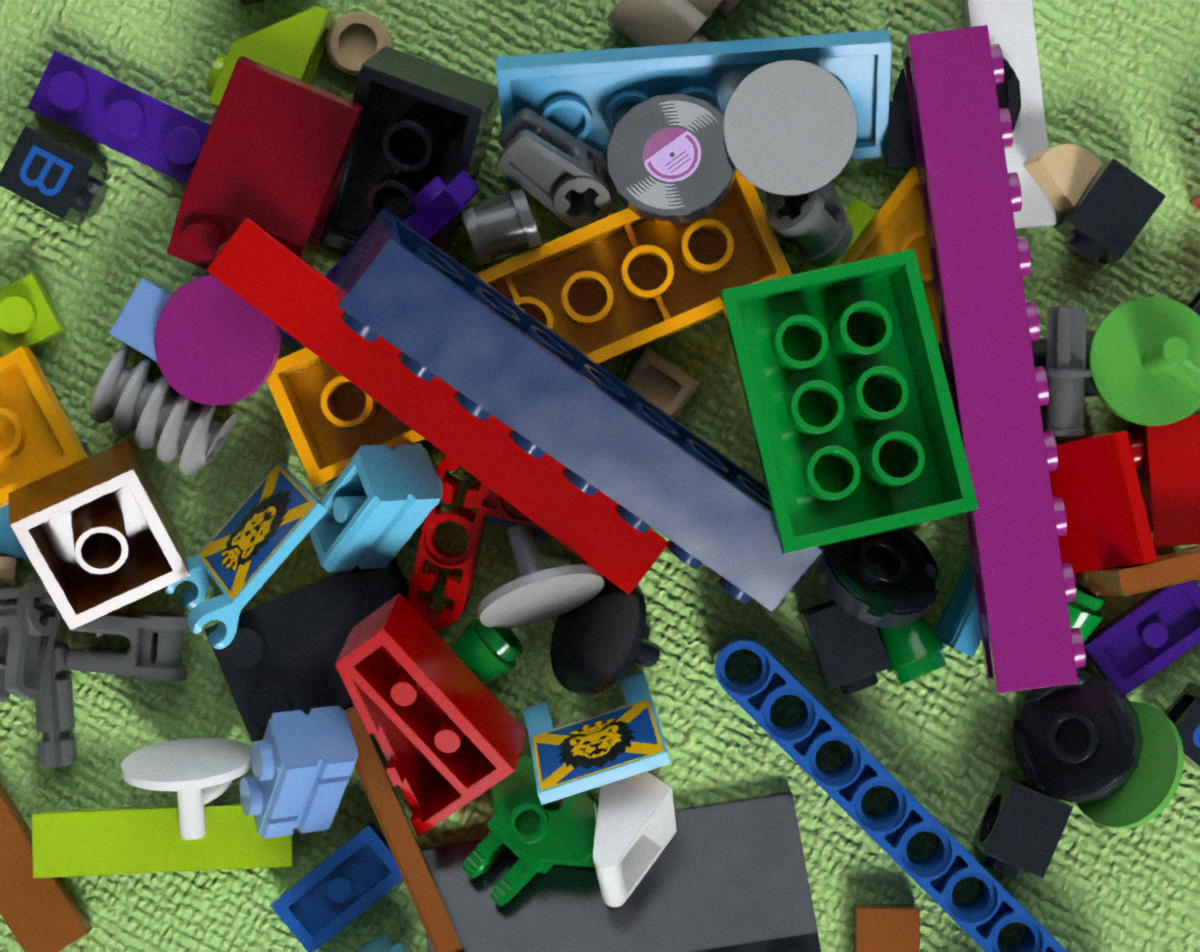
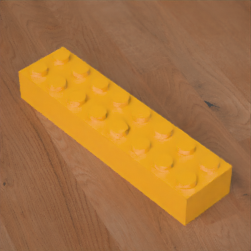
[266,171,792,487]

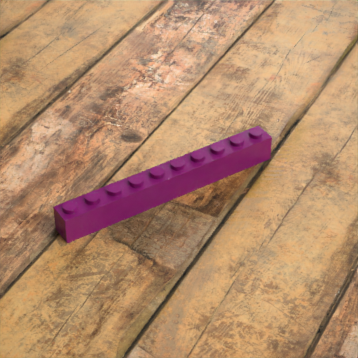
[901,25,1085,693]

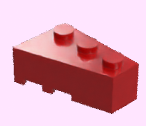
[335,593,527,837]

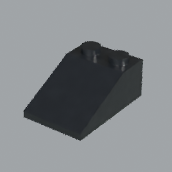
[321,46,499,254]
[204,557,409,743]

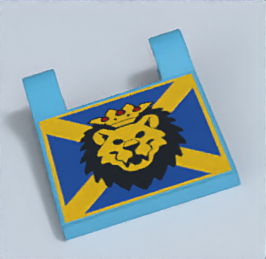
[162,461,328,649]
[523,670,671,805]

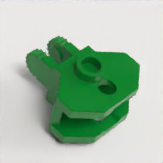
[461,756,599,907]

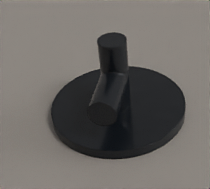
[550,575,660,696]

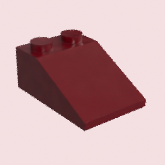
[167,56,364,270]

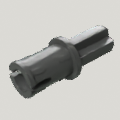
[1044,306,1092,436]

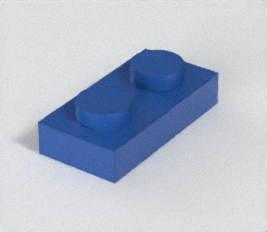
[270,821,403,952]

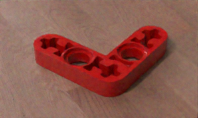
[408,455,543,629]

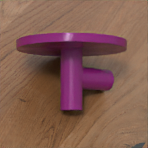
[154,275,281,406]

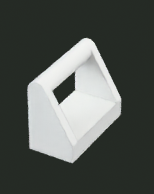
[593,771,677,907]

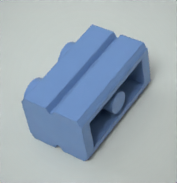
[240,705,359,839]

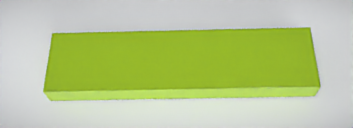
[32,802,294,878]

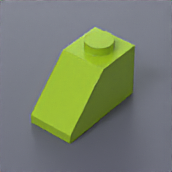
[206,6,335,110]

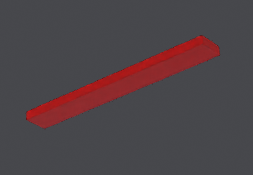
[206,217,668,595]

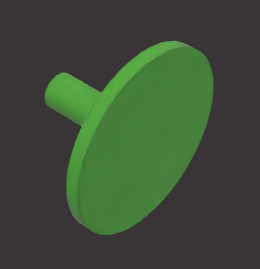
[1087,296,1200,426]
[1076,701,1184,829]

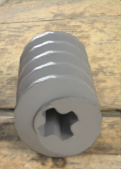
[90,346,238,477]

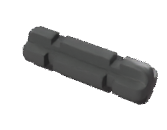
[35,642,77,768]

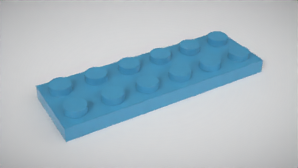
[496,30,892,183]

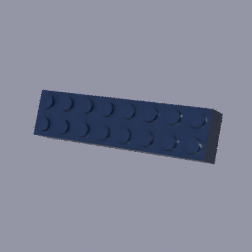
[335,208,822,611]

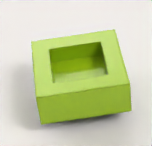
[0,273,67,356]

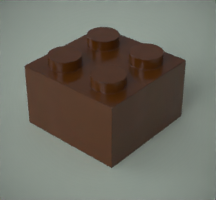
[8,439,190,631]

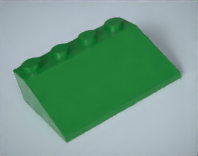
[719,249,979,555]

